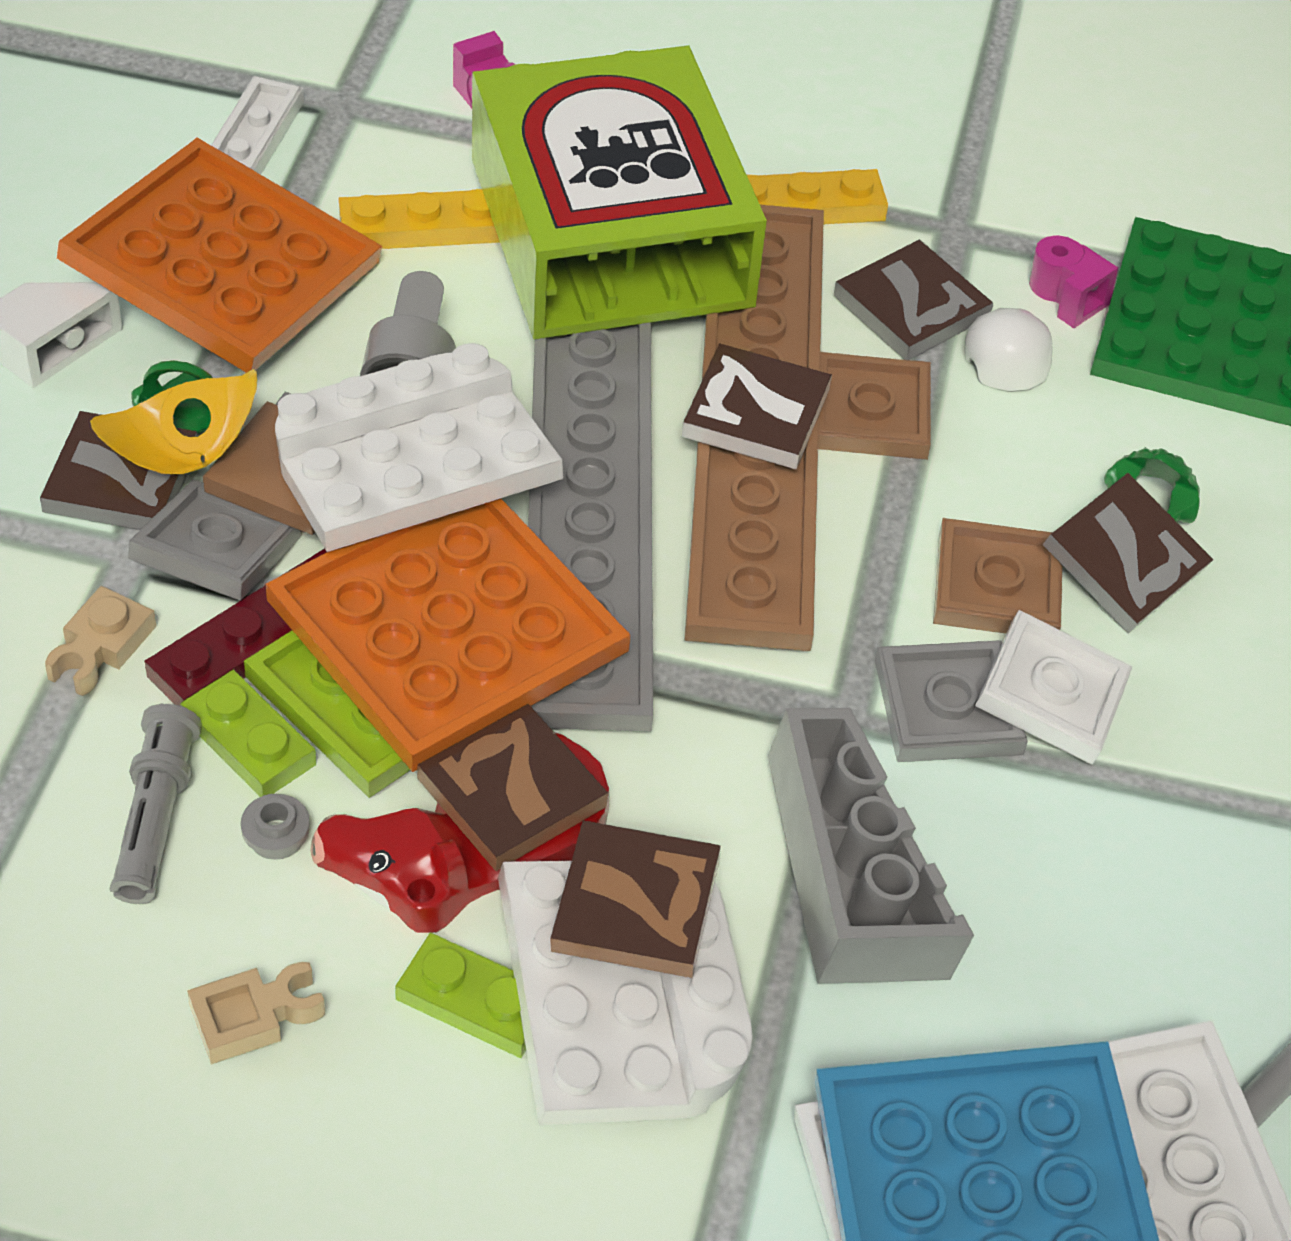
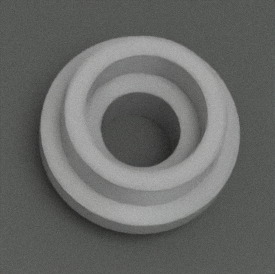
[241,794,310,860]

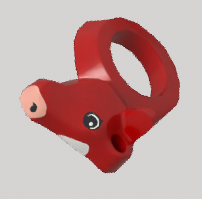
[310,733,609,933]

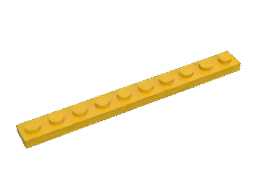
[338,169,888,249]

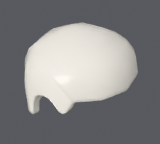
[965,307,1053,391]

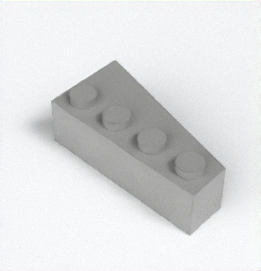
[768,708,974,984]

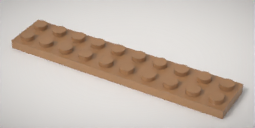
[684,205,824,651]

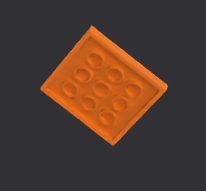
[57,137,382,373]
[265,498,630,772]

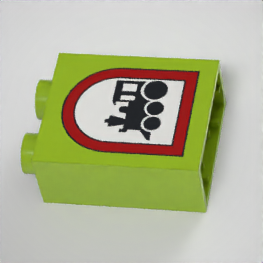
[472,45,767,340]

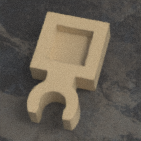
[45,586,157,696]
[187,962,325,1064]

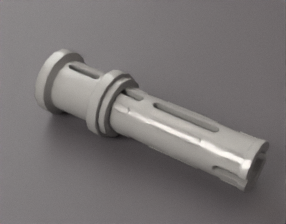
[109,703,202,904]

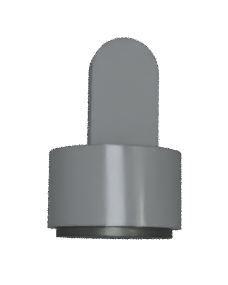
[360,271,456,376]

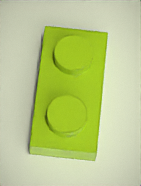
[180,670,316,797]
[395,932,526,1058]

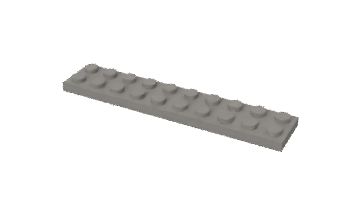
[528,323,653,732]

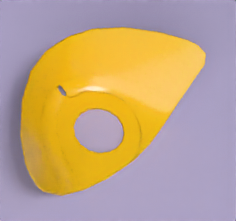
[90,369,257,474]

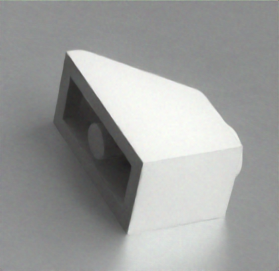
[0,282,123,389]

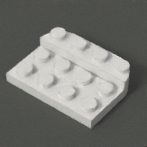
[275,343,563,552]
[498,861,752,1126]

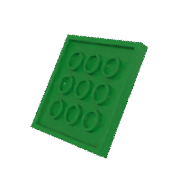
[1090,217,1291,426]

